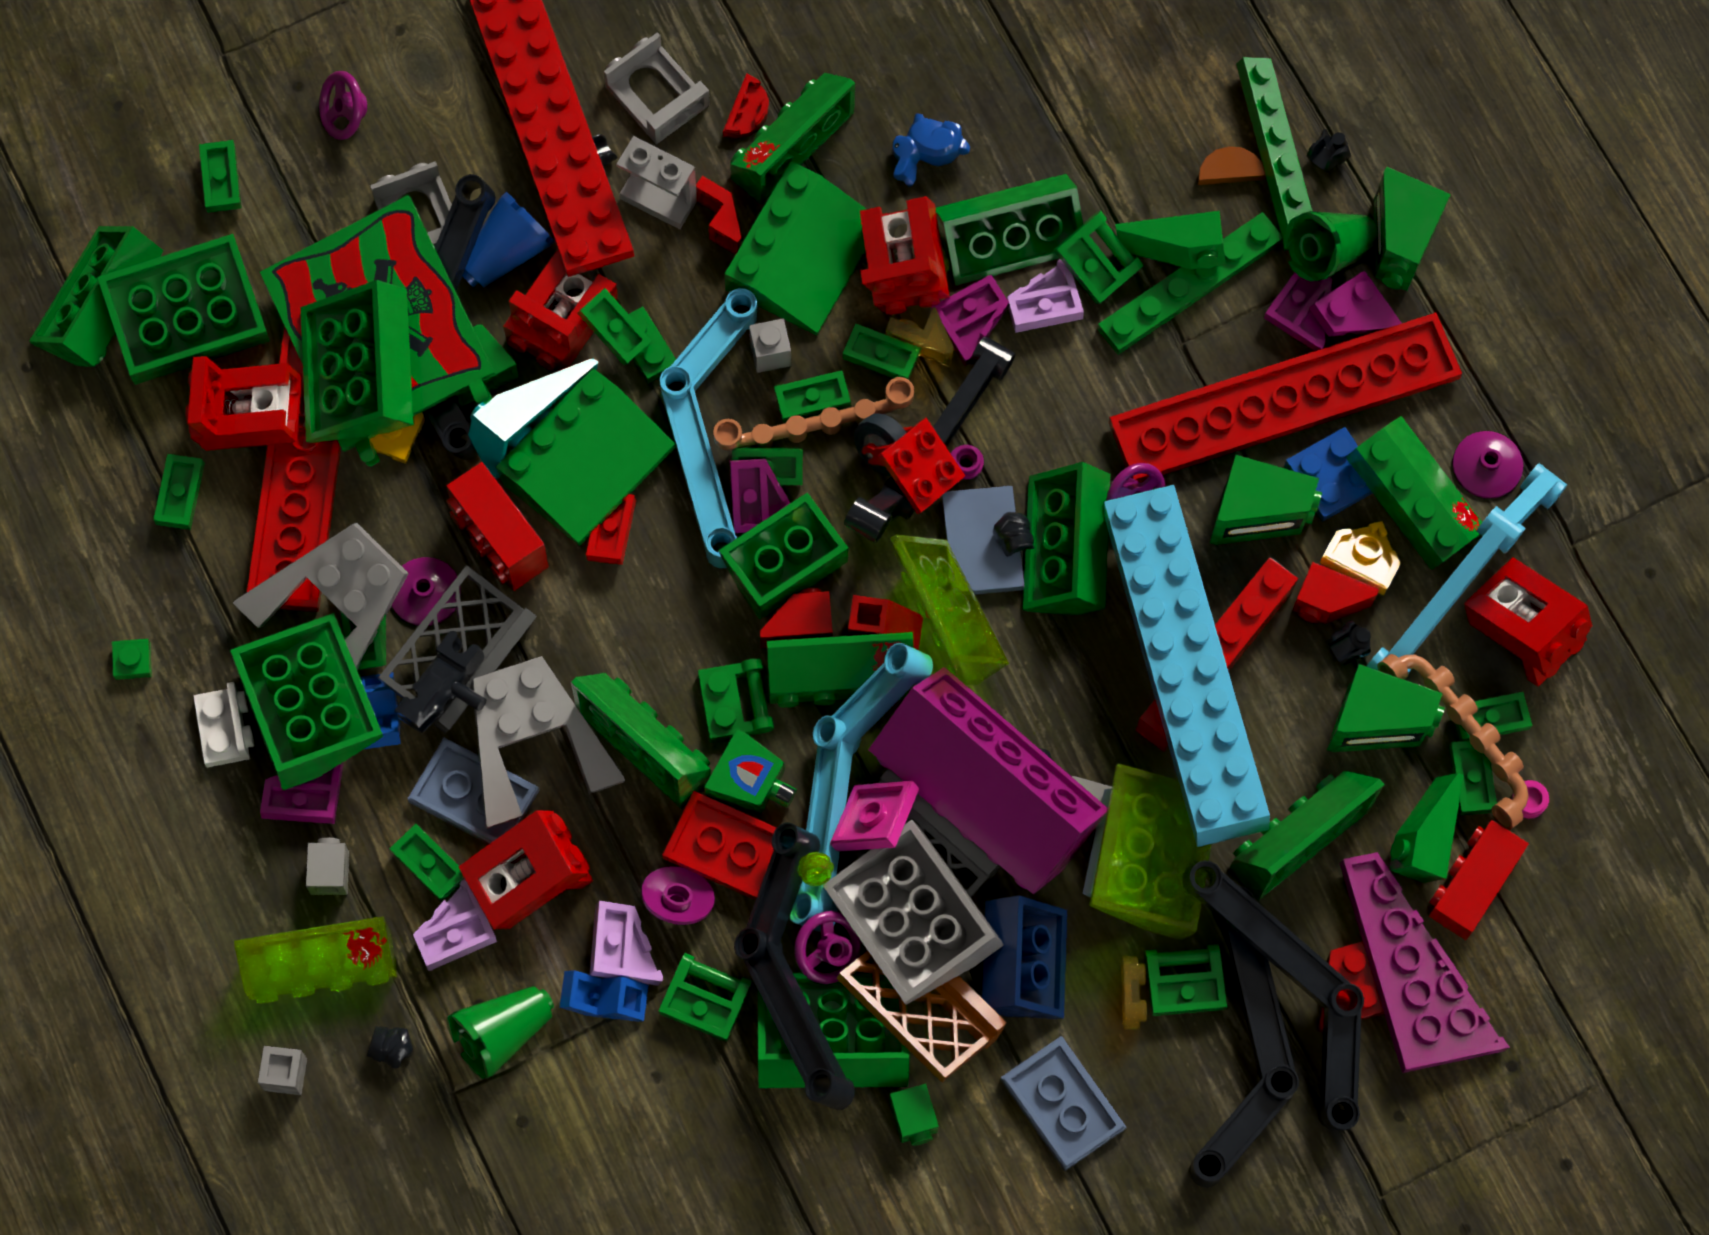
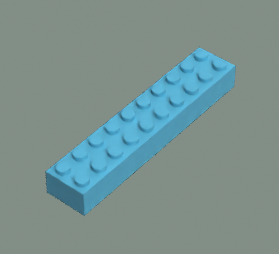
[1104,485,1270,847]

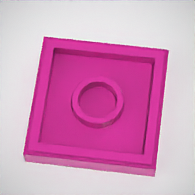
[830,781,919,851]

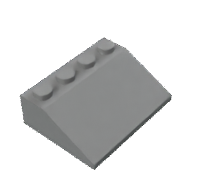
[823,820,1004,1004]

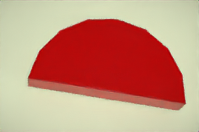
[723,73,769,138]

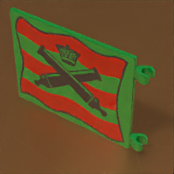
[260,195,495,467]

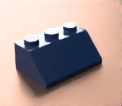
[982,895,1067,1019]

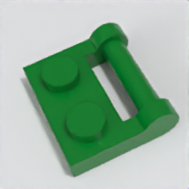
[1053,210,1144,304]
[698,658,774,742]
[1144,944,1227,1016]
[658,953,753,1042]

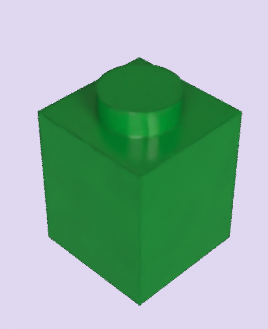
[889,1084,939,1146]

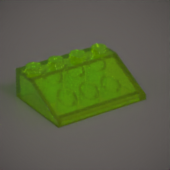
[890,535,1009,685]
[1090,764,1212,940]

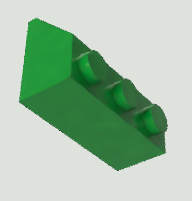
[719,492,849,620]

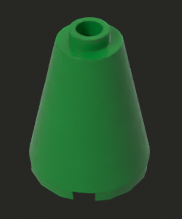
[1283,211,1378,282]
[446,986,554,1079]

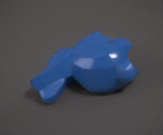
[892,113,970,187]

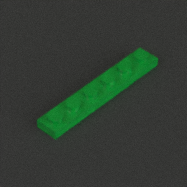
[1236,57,1312,241]
[1097,212,1283,355]

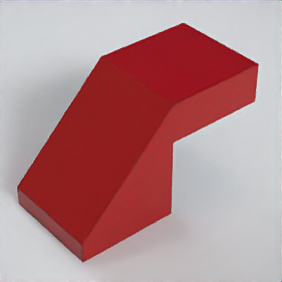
[696,176,742,255]

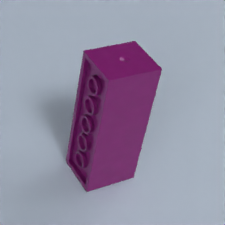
[868,667,1109,894]

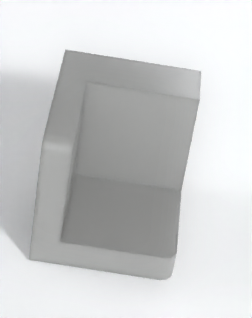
[258,1046,307,1095]

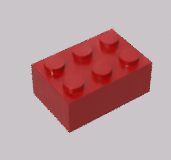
[446,462,549,591]

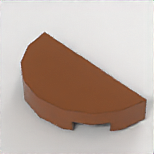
[1198,146,1266,185]

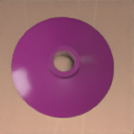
[1452,431,1523,499]
[392,557,461,626]
[641,867,715,925]

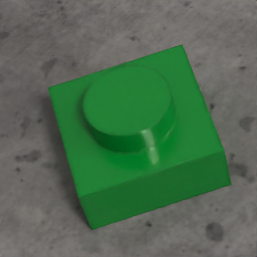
[112,638,152,680]

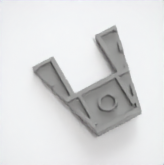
[233,523,409,670]
[472,656,625,829]

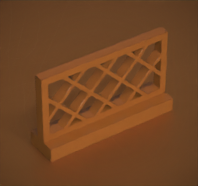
[836,951,1007,1083]

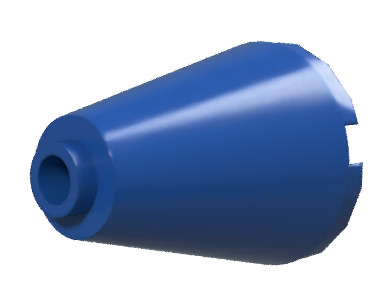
[462,192,555,288]

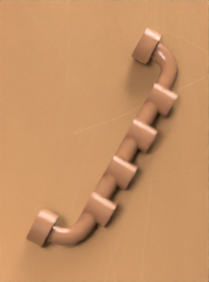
[713,377,914,450]
[1377,654,1529,830]

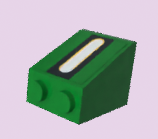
[1373,166,1451,291]
[1210,455,1322,545]
[1327,664,1445,752]

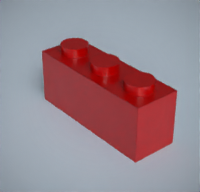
[1428,820,1529,940]

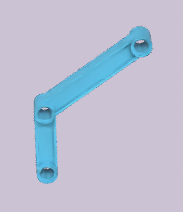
[660,288,757,568]
[1366,463,1567,674]
[789,643,933,932]

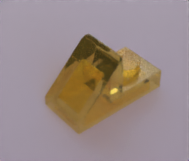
[885,307,954,367]

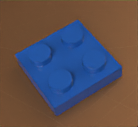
[1284,427,1373,522]

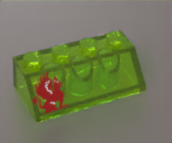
[234,916,397,1003]

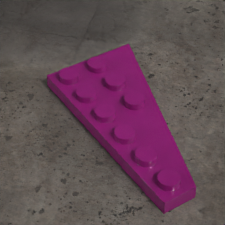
[1339,852,1510,1073]

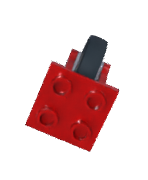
[854,413,965,514]

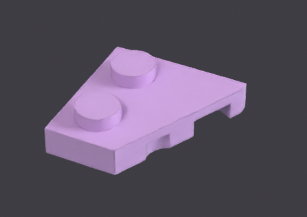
[1007,259,1084,333]
[413,878,497,971]
[590,901,663,986]

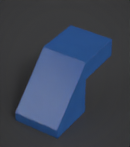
[360,672,401,749]
[559,970,649,1022]

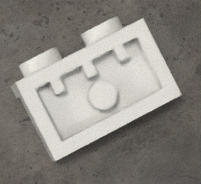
[193,682,254,768]

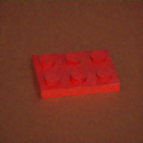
[662,791,776,900]

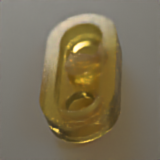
[1121,956,1147,1030]

